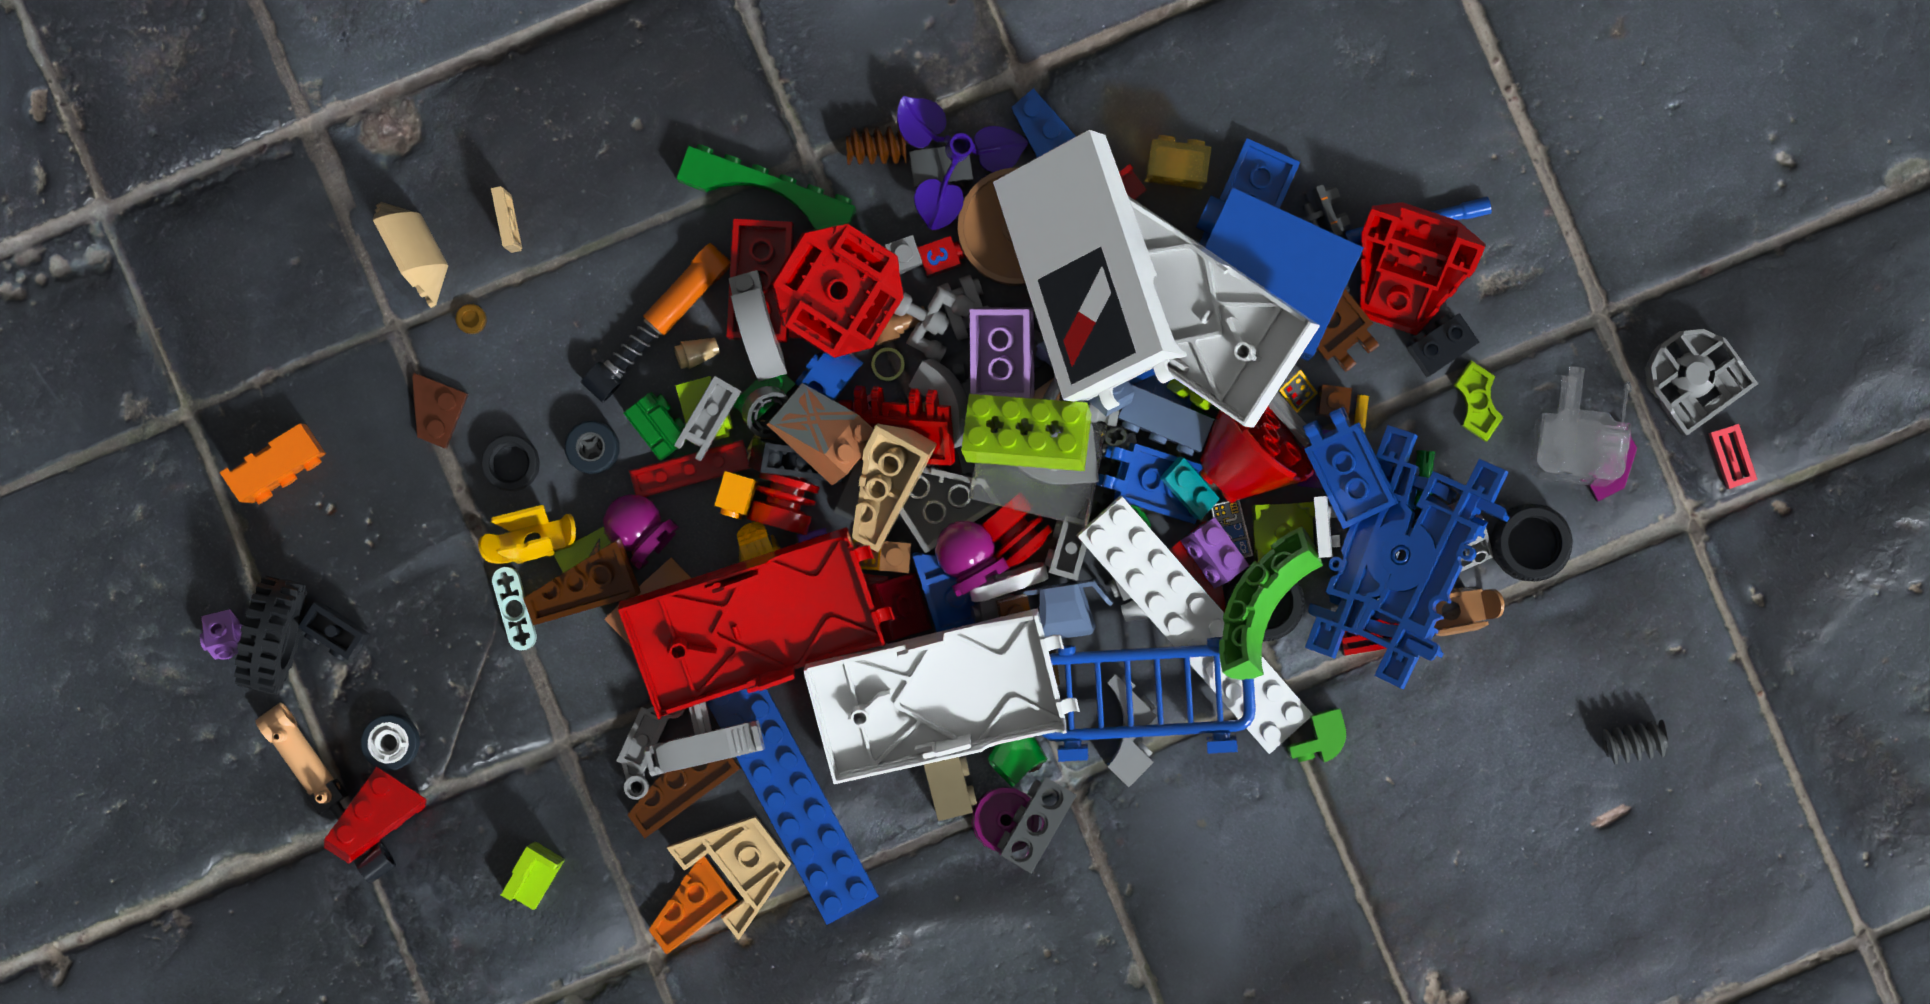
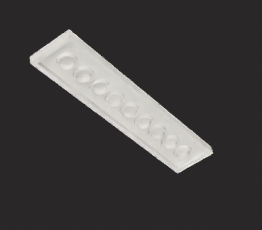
[1076,495,1313,754]

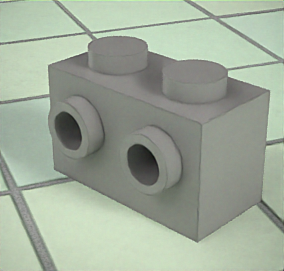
[1044,516,1090,581]

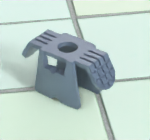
[1023,578,1114,639]

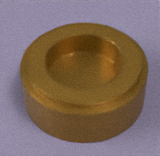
[456,304,487,334]

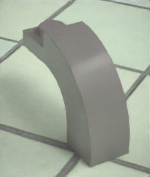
[729,270,787,381]
[909,359,968,467]

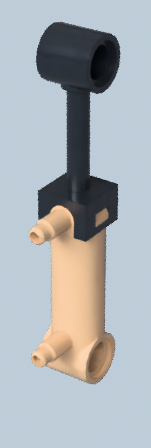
[255,702,396,884]

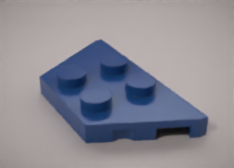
[911,552,974,632]

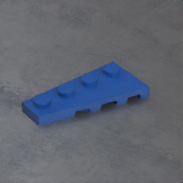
[1011,88,1076,158]

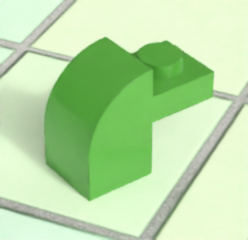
[1287,707,1346,762]

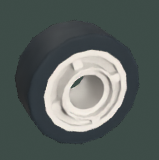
[361,714,420,771]

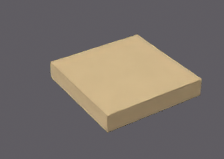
[491,186,522,253]

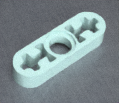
[492,567,537,650]

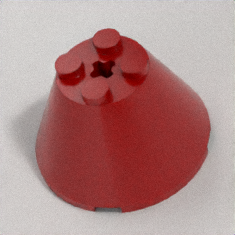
[1200,406,1314,503]

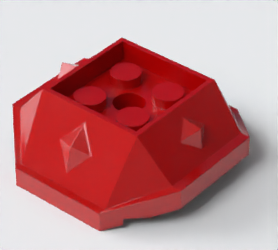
[771,224,904,358]

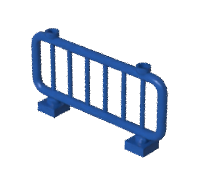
[1042,637,1256,762]

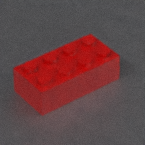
[726,219,794,343]

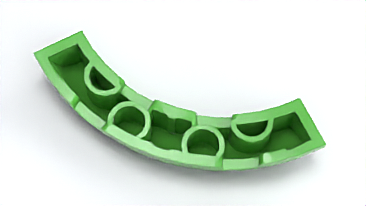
[1219,526,1323,680]

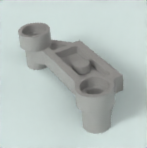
[617,707,686,800]

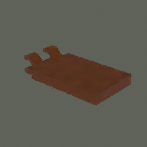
[1317,289,1379,372]

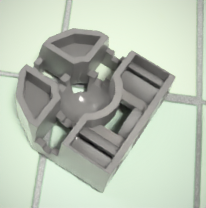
[1645,329,1758,437]

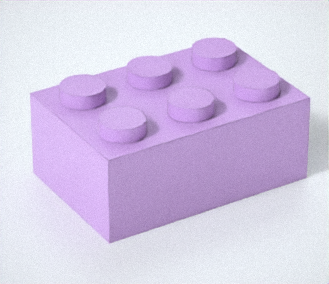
[970,307,1034,398]

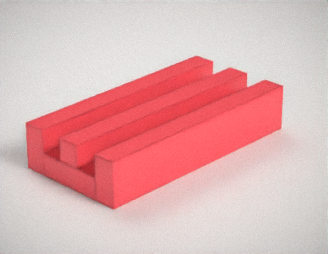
[1708,424,1757,489]

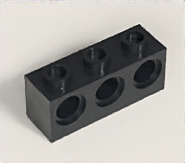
[748,437,844,483]

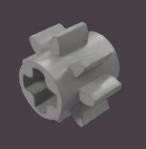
[1100,427,1137,463]

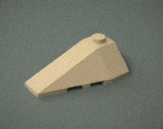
[852,424,937,552]

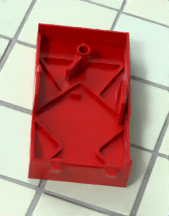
[618,527,895,720]

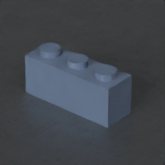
[1118,385,1215,456]

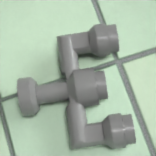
[894,287,974,362]

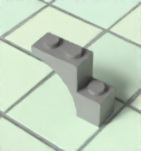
[1106,674,1157,787]

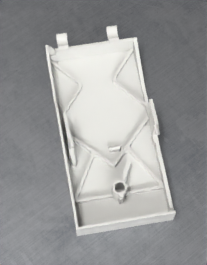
[1128,196,1320,428]

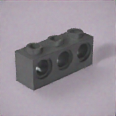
[997,777,1077,874]

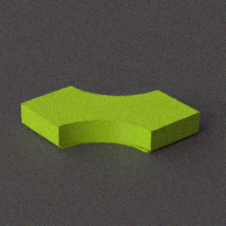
[1453,360,1503,442]

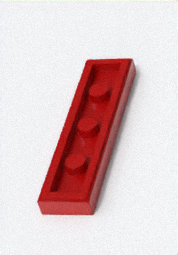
[629,440,751,497]

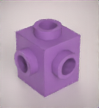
[200,609,242,660]

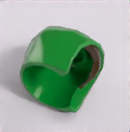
[987,736,1048,787]

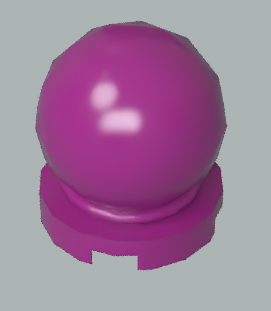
[603,494,679,570]
[935,521,1009,597]

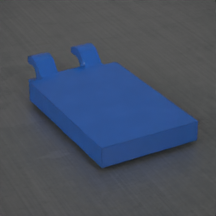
[1303,407,1398,529]
[1096,443,1207,524]

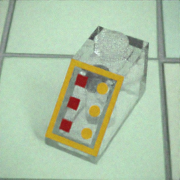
[1278,364,1317,413]

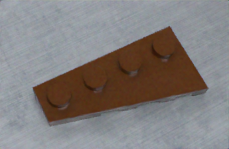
[523,538,641,625]
[627,729,741,839]

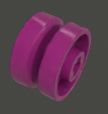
[971,787,1039,853]

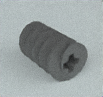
[1602,719,1668,765]

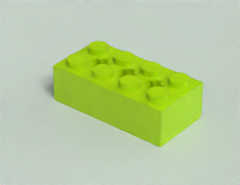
[961,394,1092,471]

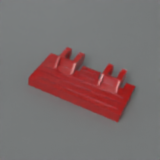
[838,385,955,466]

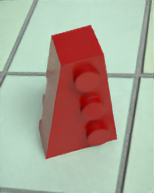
[324,767,427,864]

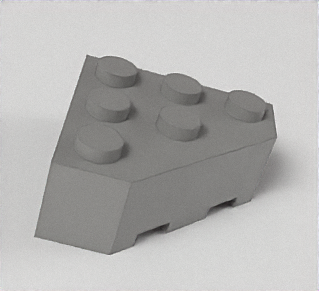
[900,467,1000,553]

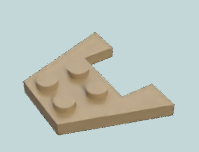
[667,815,791,941]

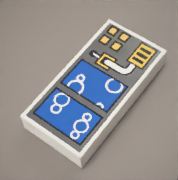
[1211,500,1253,558]

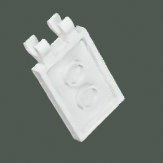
[1314,496,1341,558]

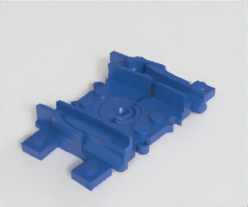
[1305,425,1509,690]

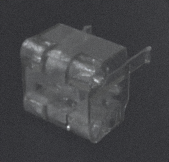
[1530,366,1632,487]

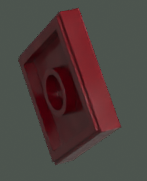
[869,572,932,643]

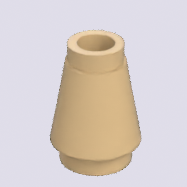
[674,337,720,369]

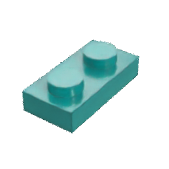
[1160,457,1220,520]

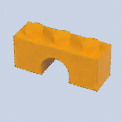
[714,471,760,520]

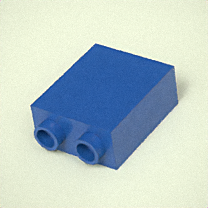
[1196,187,1364,361]

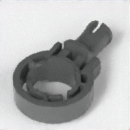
[742,386,789,441]

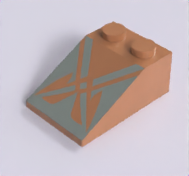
[766,383,874,485]

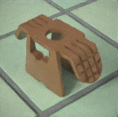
[1434,587,1505,636]

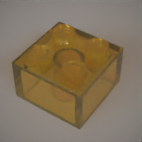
[1144,135,1211,190]

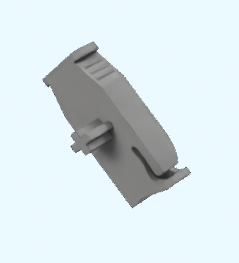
[644,702,765,776]

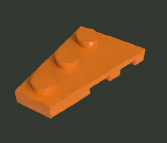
[649,855,738,954]

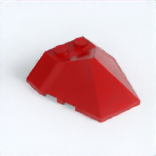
[1360,202,1486,335]

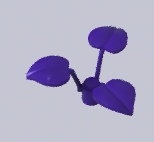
[897,96,1028,230]

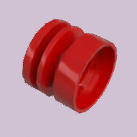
[747,472,820,536]
[982,492,1053,570]

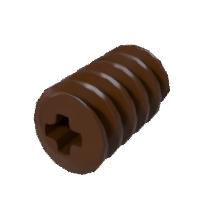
[846,126,906,165]

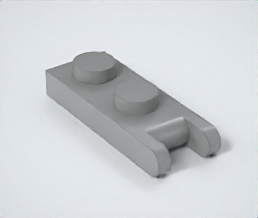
[674,376,741,461]

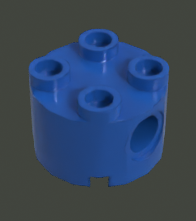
[795,350,863,401]

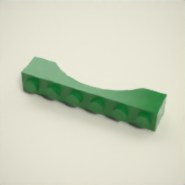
[677,144,856,230]

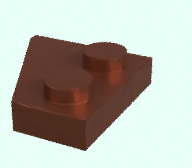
[412,373,469,449]

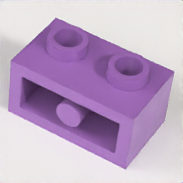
[1180,517,1249,589]

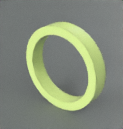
[871,348,905,381]

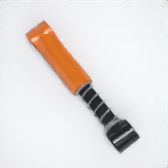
[581,243,731,403]

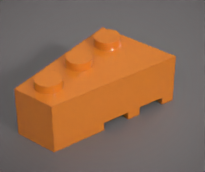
[219,423,326,505]

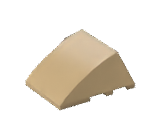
[373,202,448,308]

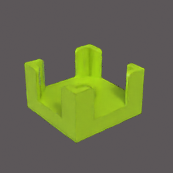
[1252,502,1317,562]

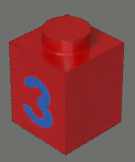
[917,236,964,278]

